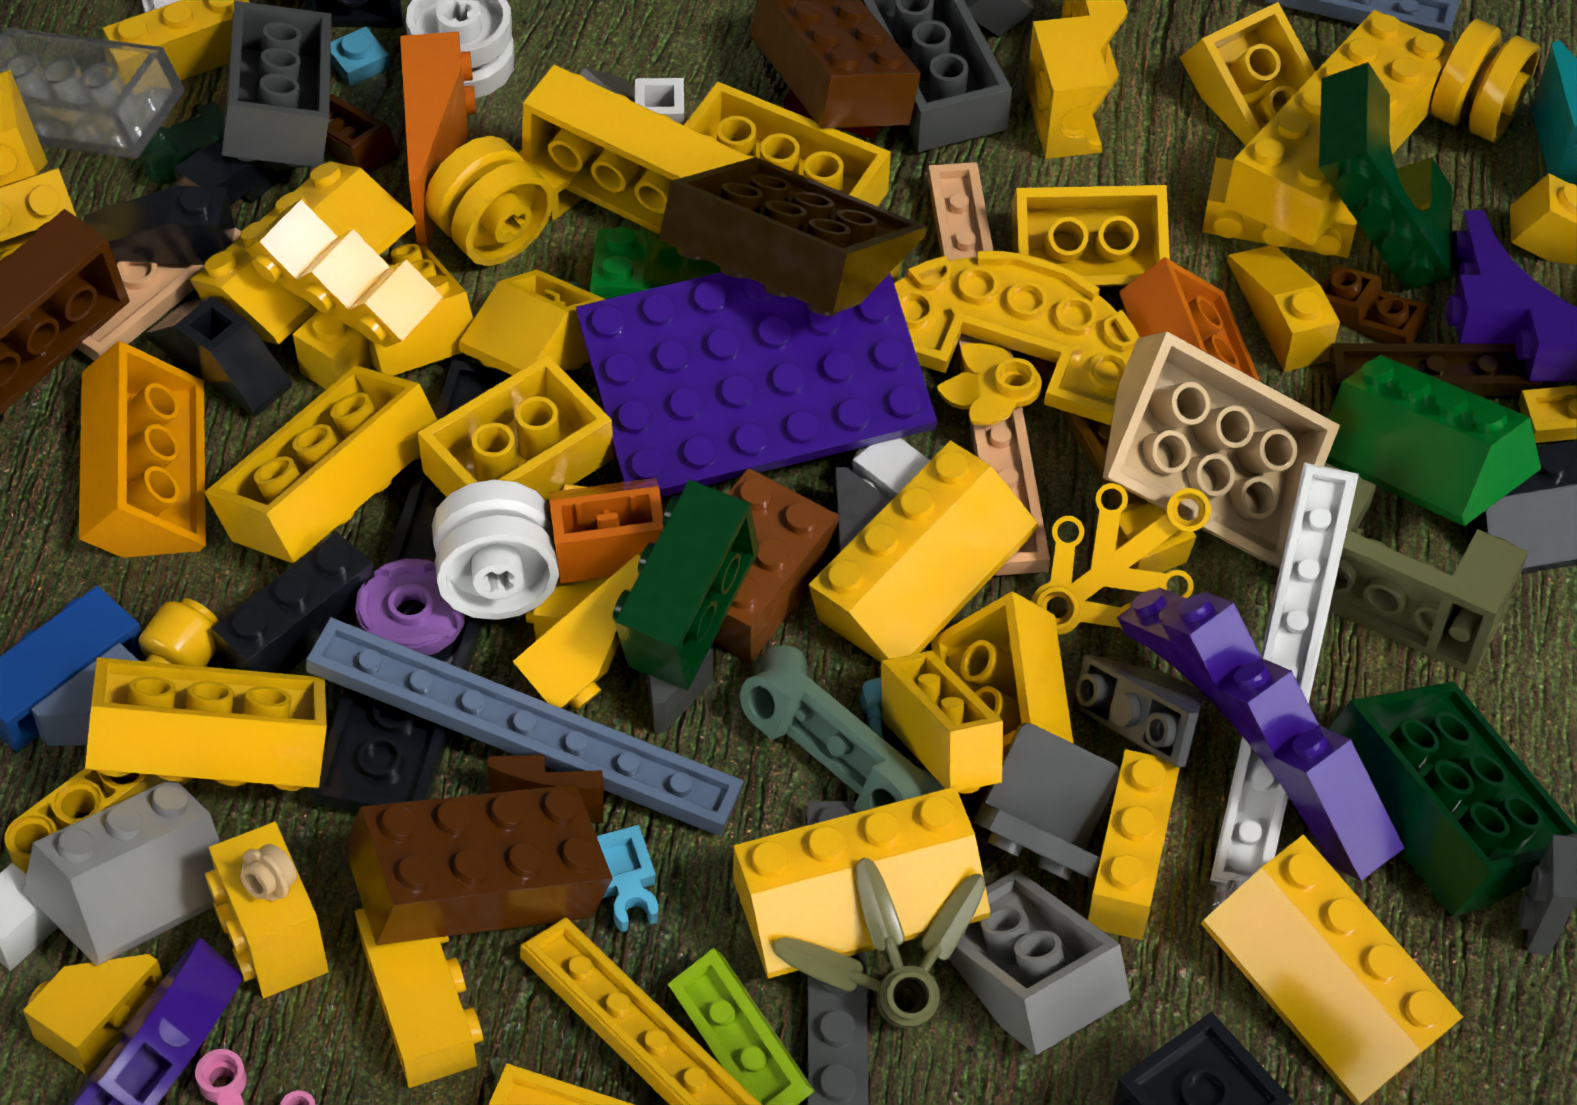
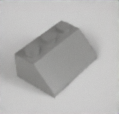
[24,780,220,966]

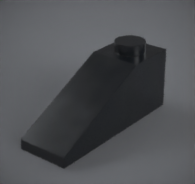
[83,185,235,265]

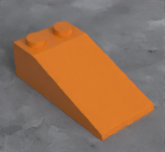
[400,32,476,247]

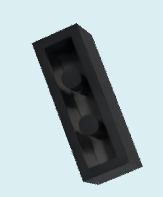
[211,531,374,674]

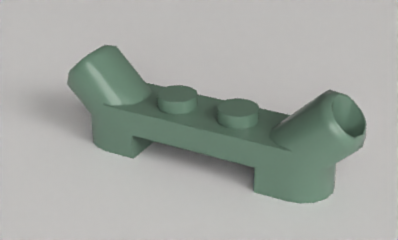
[740,645,945,812]

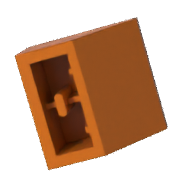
[549,478,664,584]

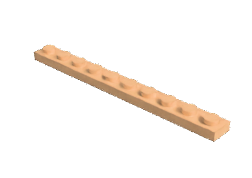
[928,162,1050,576]

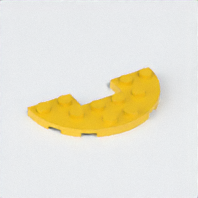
[894,251,1140,425]

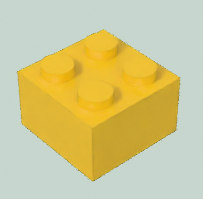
[205,821,329,999]

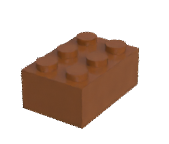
[713,469,839,664]

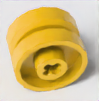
[1430,18,1541,143]
[424,135,554,267]

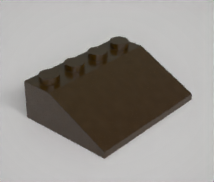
[659,157,927,316]

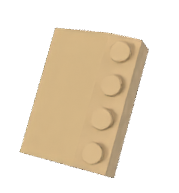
[1103,331,1340,569]

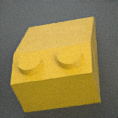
[1179,2,1316,146]

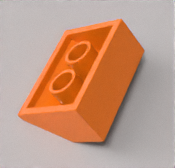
[1119,257,1261,382]

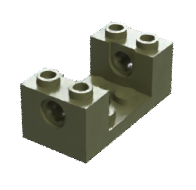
[1275,463,1529,675]

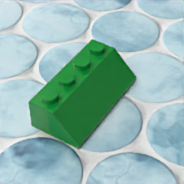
[1326,355,1541,526]

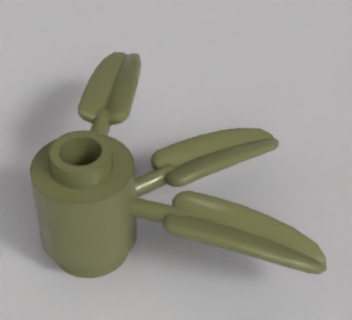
[773,858,985,1029]

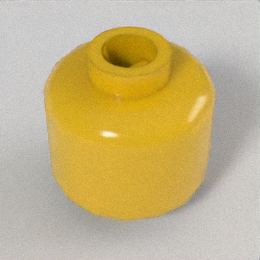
[138,598,219,667]

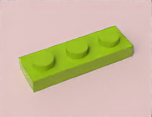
[668,948,814,1105]

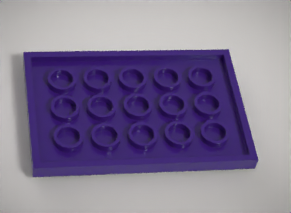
[576,272,937,497]

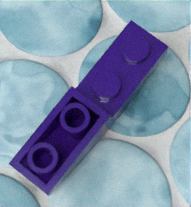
[68,937,243,1105]

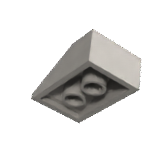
[949,870,1131,1055]

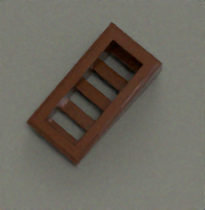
[325,94,397,175]

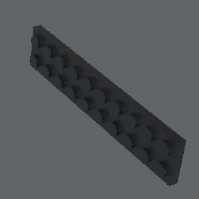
[310,360,512,813]

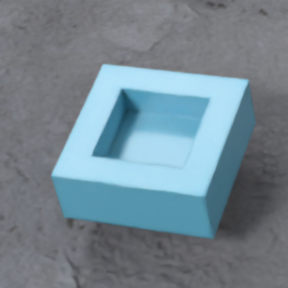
[330,27,391,87]

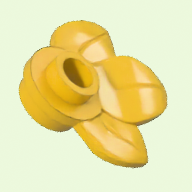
[937,343,1042,426]

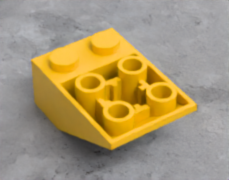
[368,244,473,376]

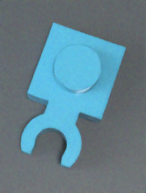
[597,825,658,932]

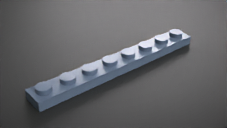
[306,617,744,836]

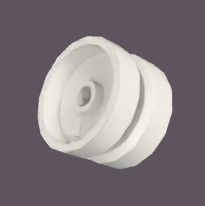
[406,0,515,98]
[432,480,559,620]

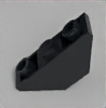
[146,296,292,417]

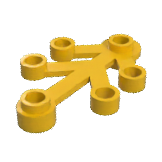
[1031,483,1211,635]

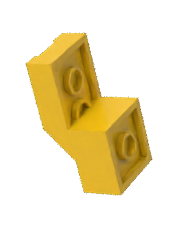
[1026,0,1128,159]

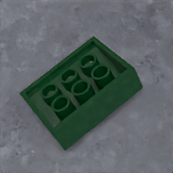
[1328,681,1577,917]

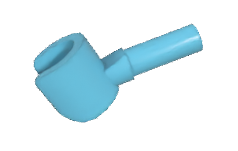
[860,677,883,739]

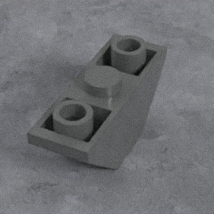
[1073,655,1204,767]

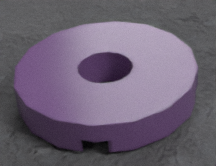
[355,558,465,656]

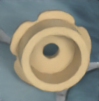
[240,844,297,901]

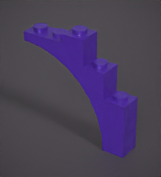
[1446,210,1577,381]
[1116,587,1404,881]

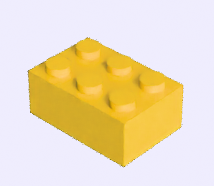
[418,355,614,501]

